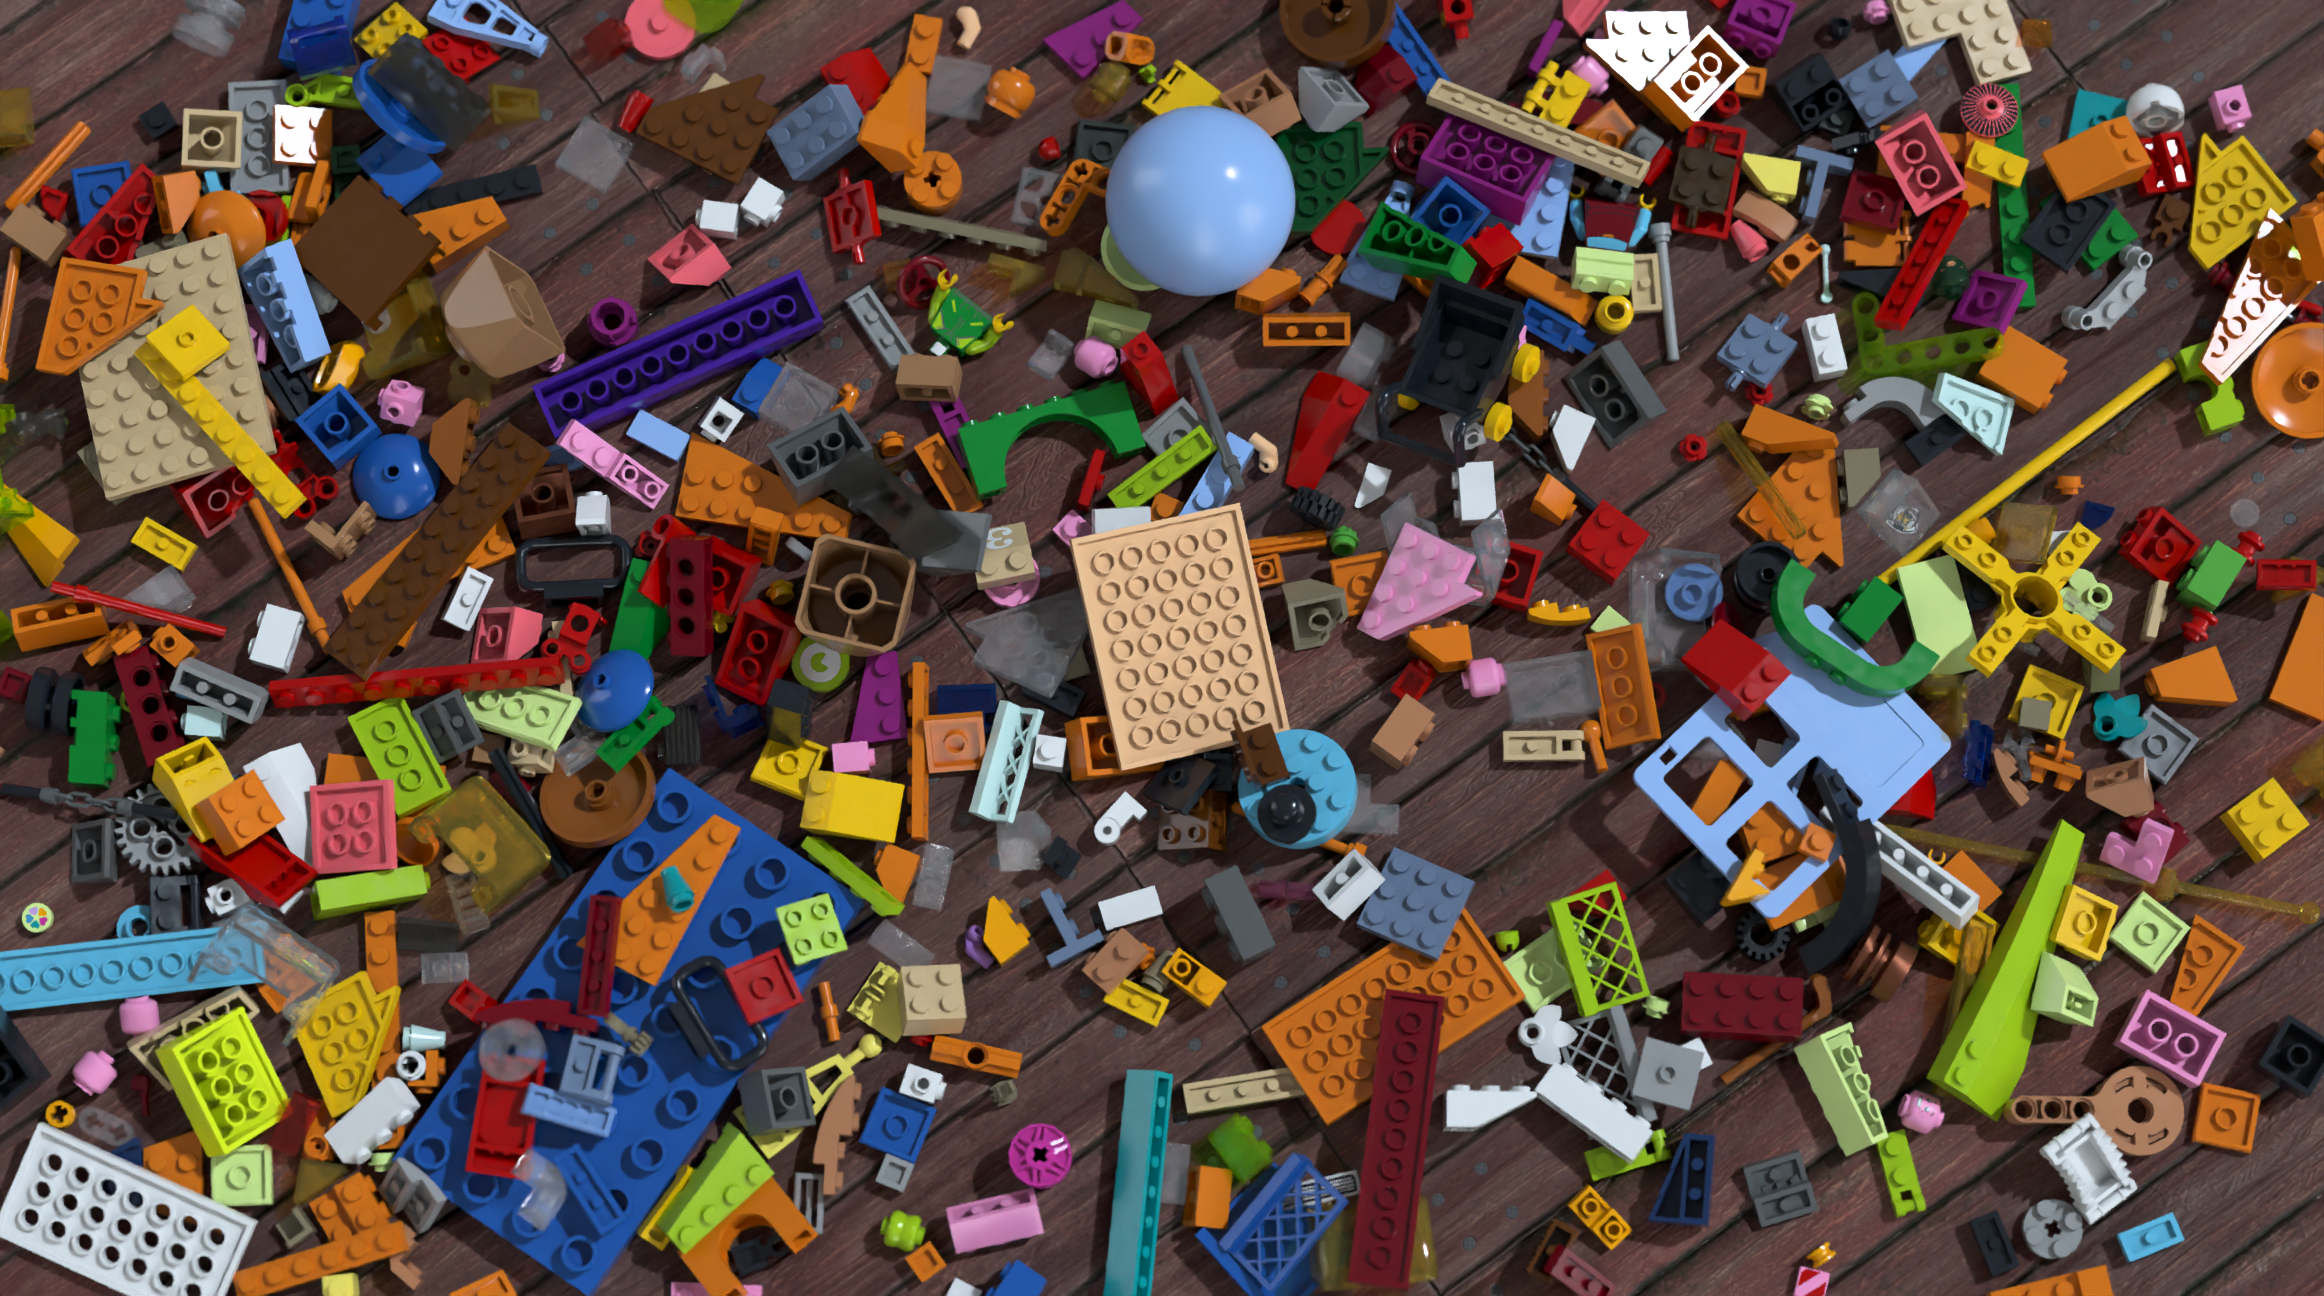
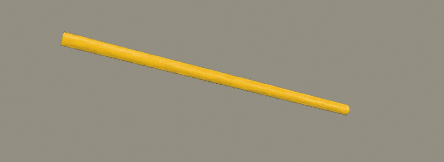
[1877,358,2176,586]

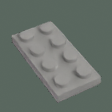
[228,80,291,196]

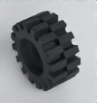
[1288,486,1346,532]
[1734,908,1790,962]

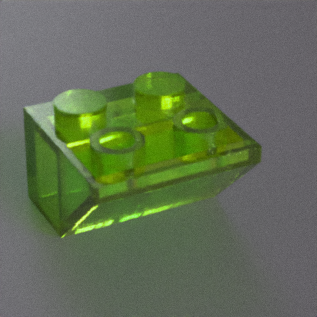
[1207,1112,1273,1186]

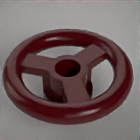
[1389,121,1438,176]
[896,255,950,309]

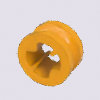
[46,1101,76,1129]
[1806,1241,1837,1269]

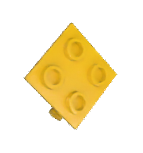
[354,2,429,65]

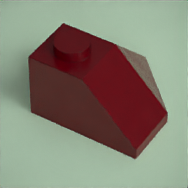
[1354,43,1418,119]

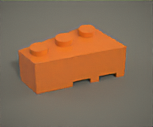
[413,196,511,273]

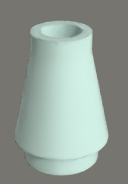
[402,1024,445,1052]

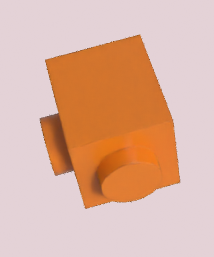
[149,623,201,669]

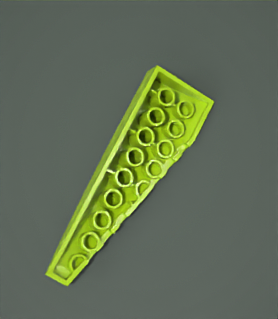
[1926,819,2085,1122]

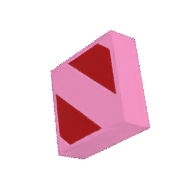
[1793,1266,1830,1296]

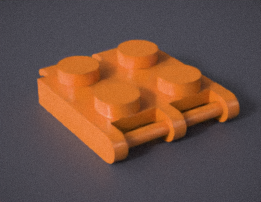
[1843,210,1912,269]

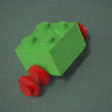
[2174,530,2265,644]

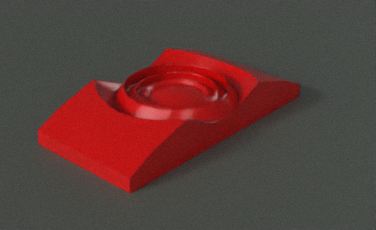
[1671,120,1747,241]
[187,833,318,909]
[465,1051,546,1180]

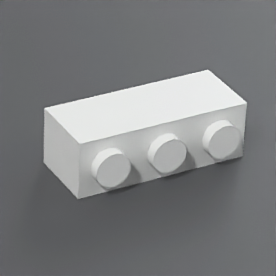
[324,1077,420,1164]

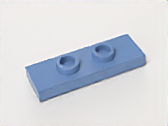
[520,1083,616,1138]

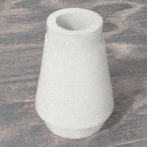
[396,1051,426,1081]

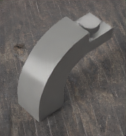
[1840,377,1946,432]

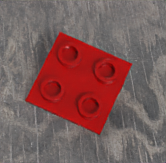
[421,16,501,88]

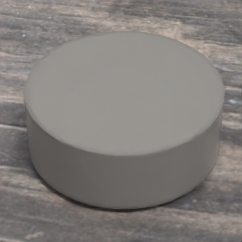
[784,536,812,562]

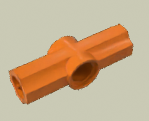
[930,1034,1023,1079]

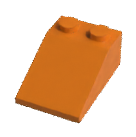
[2041,115,2152,203]
[1064,716,1165,781]
[1758,853,1845,931]

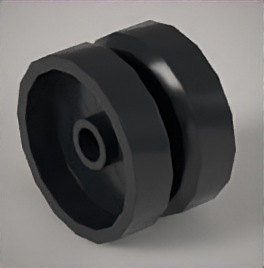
[1732,541,1800,614]
[25,666,85,737]

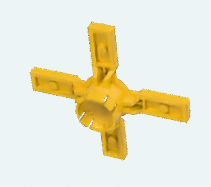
[1942,522,2126,678]

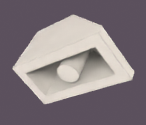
[1548,404,1596,476]
[576,491,611,536]

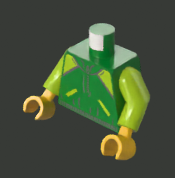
[928,269,1014,357]

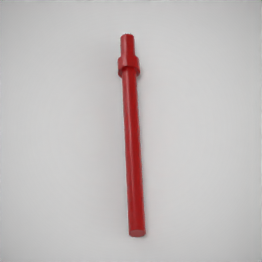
[50,580,227,639]

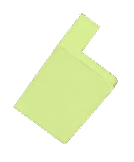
[1084,300,1151,350]

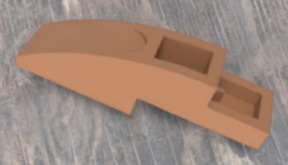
[813,1075,862,1196]

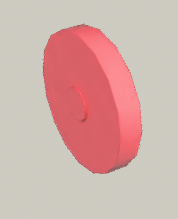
[625,0,697,61]

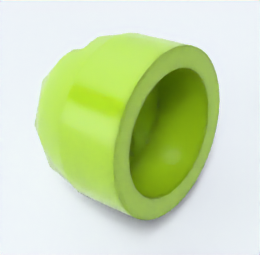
[1495,930,1519,952]

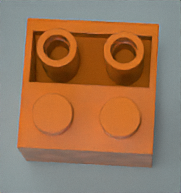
[1235,268,1302,316]
[1406,621,1473,673]

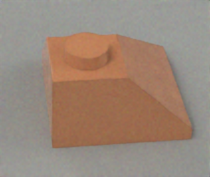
[2086,757,2154,817]

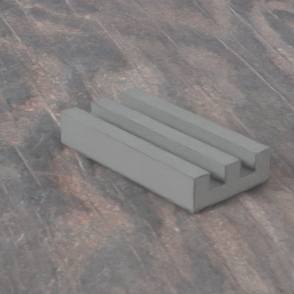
[794,1173,825,1234]

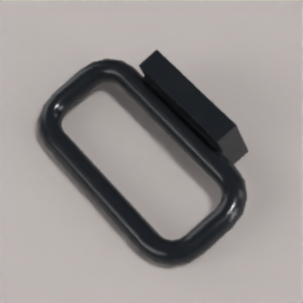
[514,534,632,609]
[668,955,769,1071]

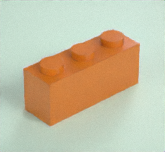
[1263,312,1350,346]
[11,591,110,652]

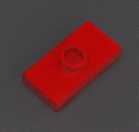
[1077,449,1106,512]
[2256,559,2317,591]

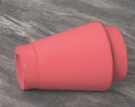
[1729,219,1769,263]

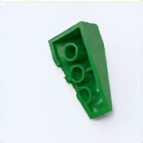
[609,558,687,660]

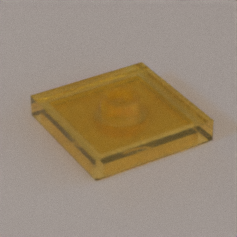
[1992,502,2059,565]

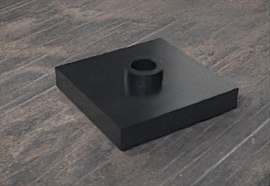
[1142,755,1221,816]

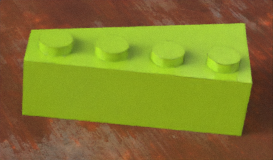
[655,1122,775,1254]

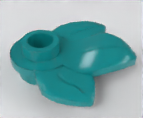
[2093,692,2149,742]

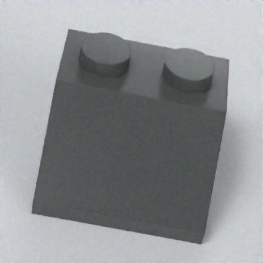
[738,1066,816,1137]

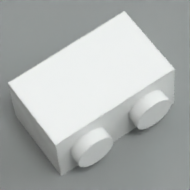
[1801,313,1848,382]
[1451,461,1497,526]
[248,603,306,674]
[1312,849,1386,921]

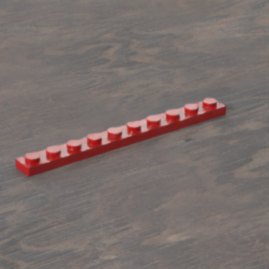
[268,656,566,708]

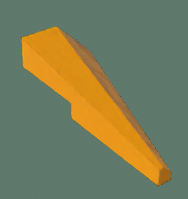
[0,482,80,588]

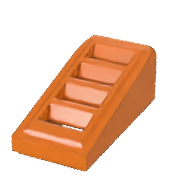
[746,506,783,566]

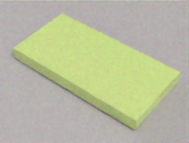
[1895,555,1977,682]
[463,686,583,752]

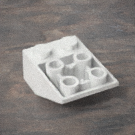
[1443,1085,1537,1132]

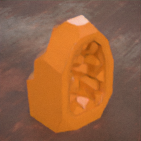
[1104,31,1155,65]

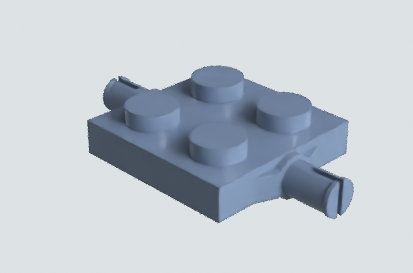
[1716,312,1798,392]

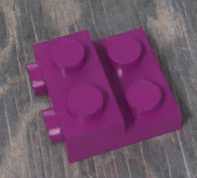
[1721,0,1797,58]

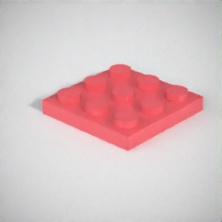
[310,779,397,875]

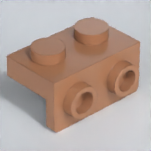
[1082,927,1150,995]

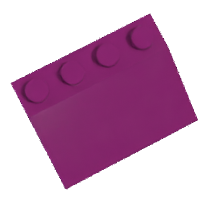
[1415,113,1557,226]

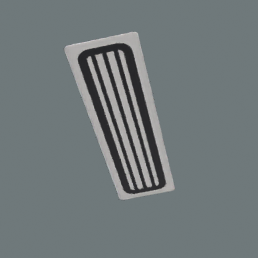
[1283,1170,1360,1211]

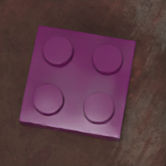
[1952,270,2028,335]

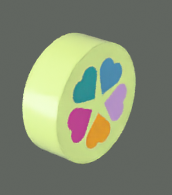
[22,903,54,933]

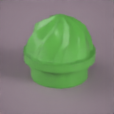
[1330,526,1359,556]

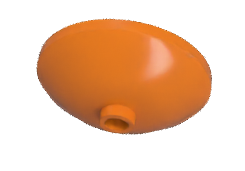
[187,190,266,269]

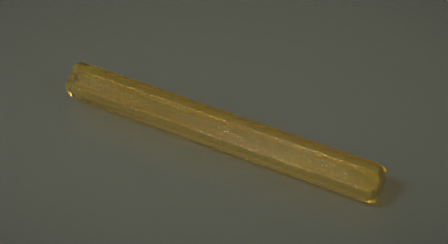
[1716,421,1807,540]

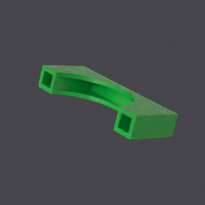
[956,380,1146,501]

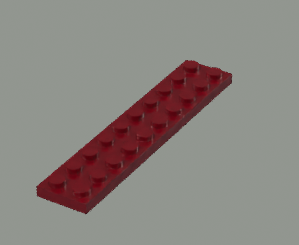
[1348,989,1445,1292]

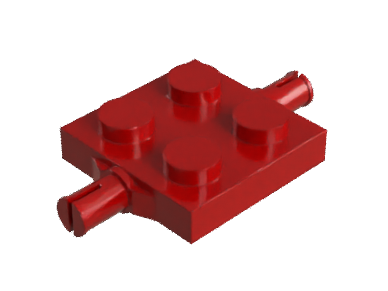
[823,168,882,265]

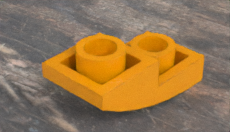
[1526,600,1591,626]
[1566,1184,1633,1251]

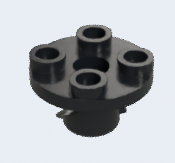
[1257,784,1318,845]

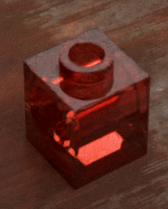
[582,18,635,64]

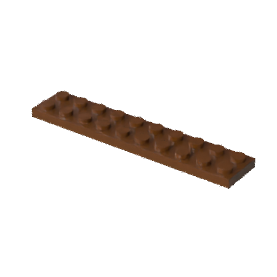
[322,422,552,681]

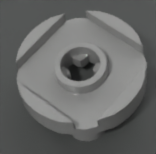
[2021,1199,2083,1259]

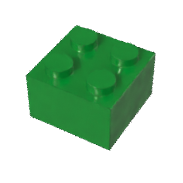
[1834,576,1904,648]

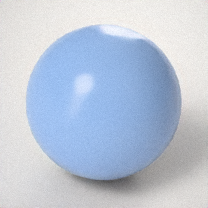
[1105,105,1295,297]

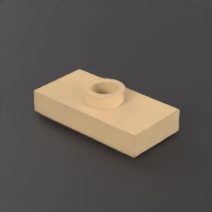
[2140,580,2169,643]

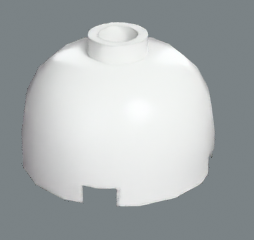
[2126,83,2185,138]

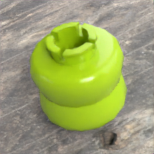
[880,1210,926,1252]

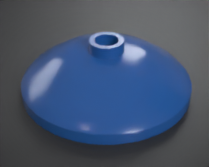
[353,433,441,520]
[575,649,654,732]

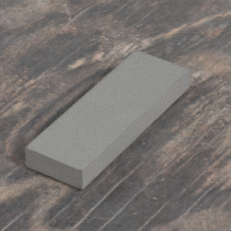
[845,285,915,373]

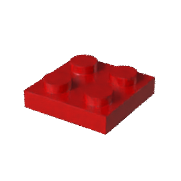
[724,947,804,1027]

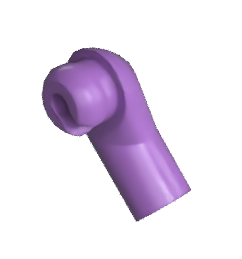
[964,925,995,969]

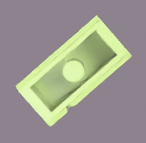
[1571,247,1634,296]

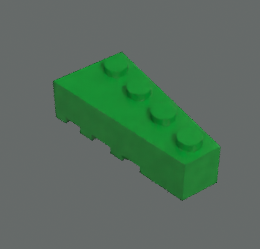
[1357,201,1477,284]

